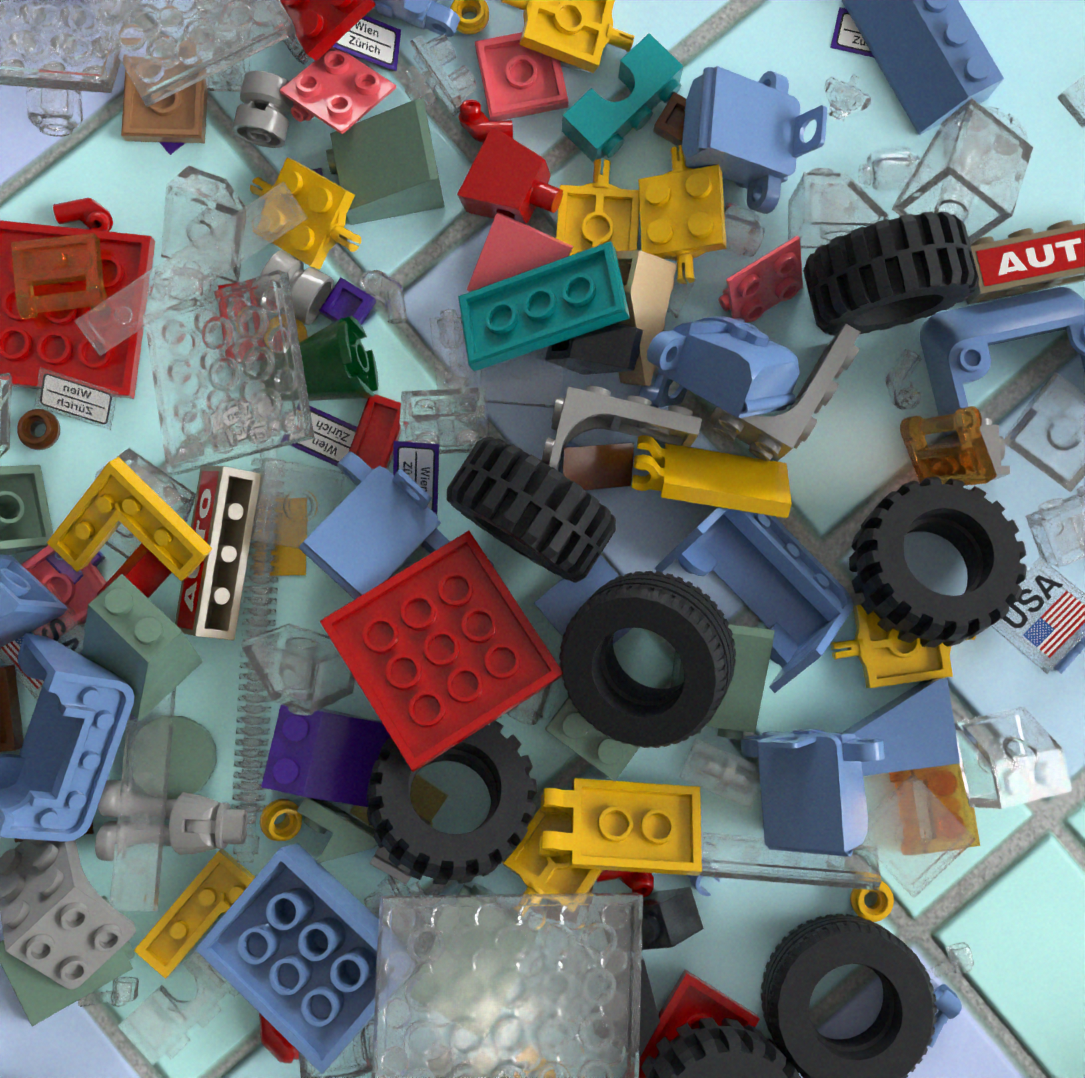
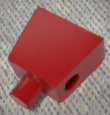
[457,127,563,224]

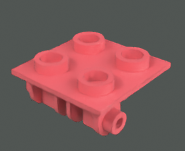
[280,47,396,134]
[718,235,803,323]

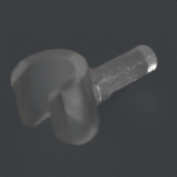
[925,942,974,981]
[78,977,139,1007]

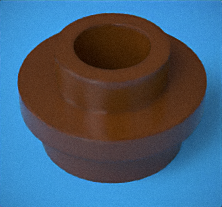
[17,409,60,450]

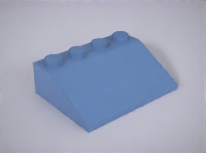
[195,843,422,1074]

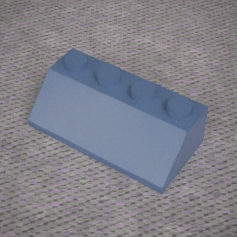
[842,0,1004,135]

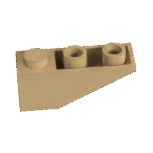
[614,250,677,386]

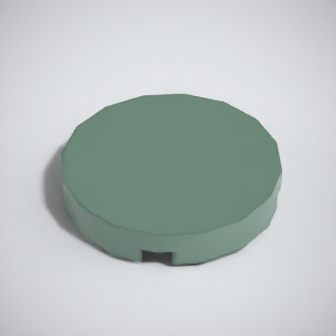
[130,716,217,799]

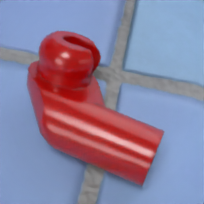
[458,99,513,142]
[53,198,113,231]
[597,870,654,898]
[259,1013,303,1064]

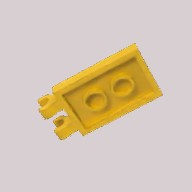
[632,435,792,518]
[539,778,702,876]

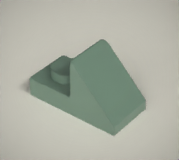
[297,797,377,863]

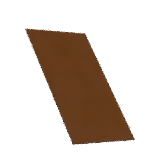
[563,442,635,490]

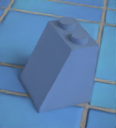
[0,554,68,648]

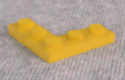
[47,457,213,581]
[134,849,255,979]

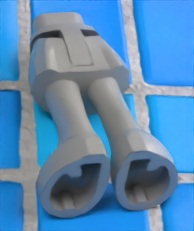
[95,780,248,861]

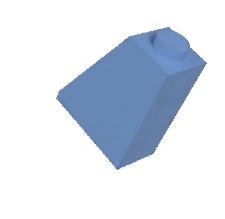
[843,678,961,776]

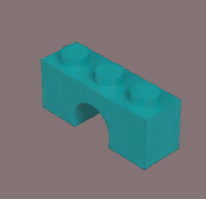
[562,33,684,162]

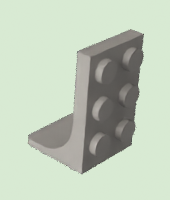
[708,324,861,462]
[542,385,702,470]
[0,839,136,989]

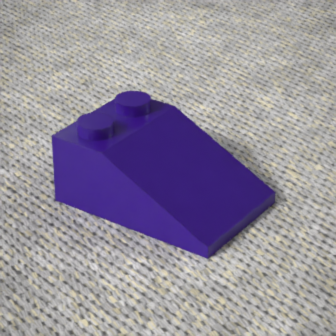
[261,701,392,807]

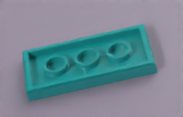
[458,241,630,372]

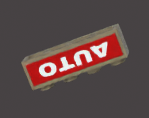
[966,220,1085,305]
[175,466,261,641]

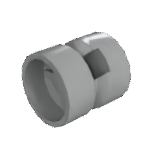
[232,71,293,148]
[256,250,334,325]

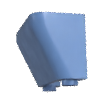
[0,633,135,842]

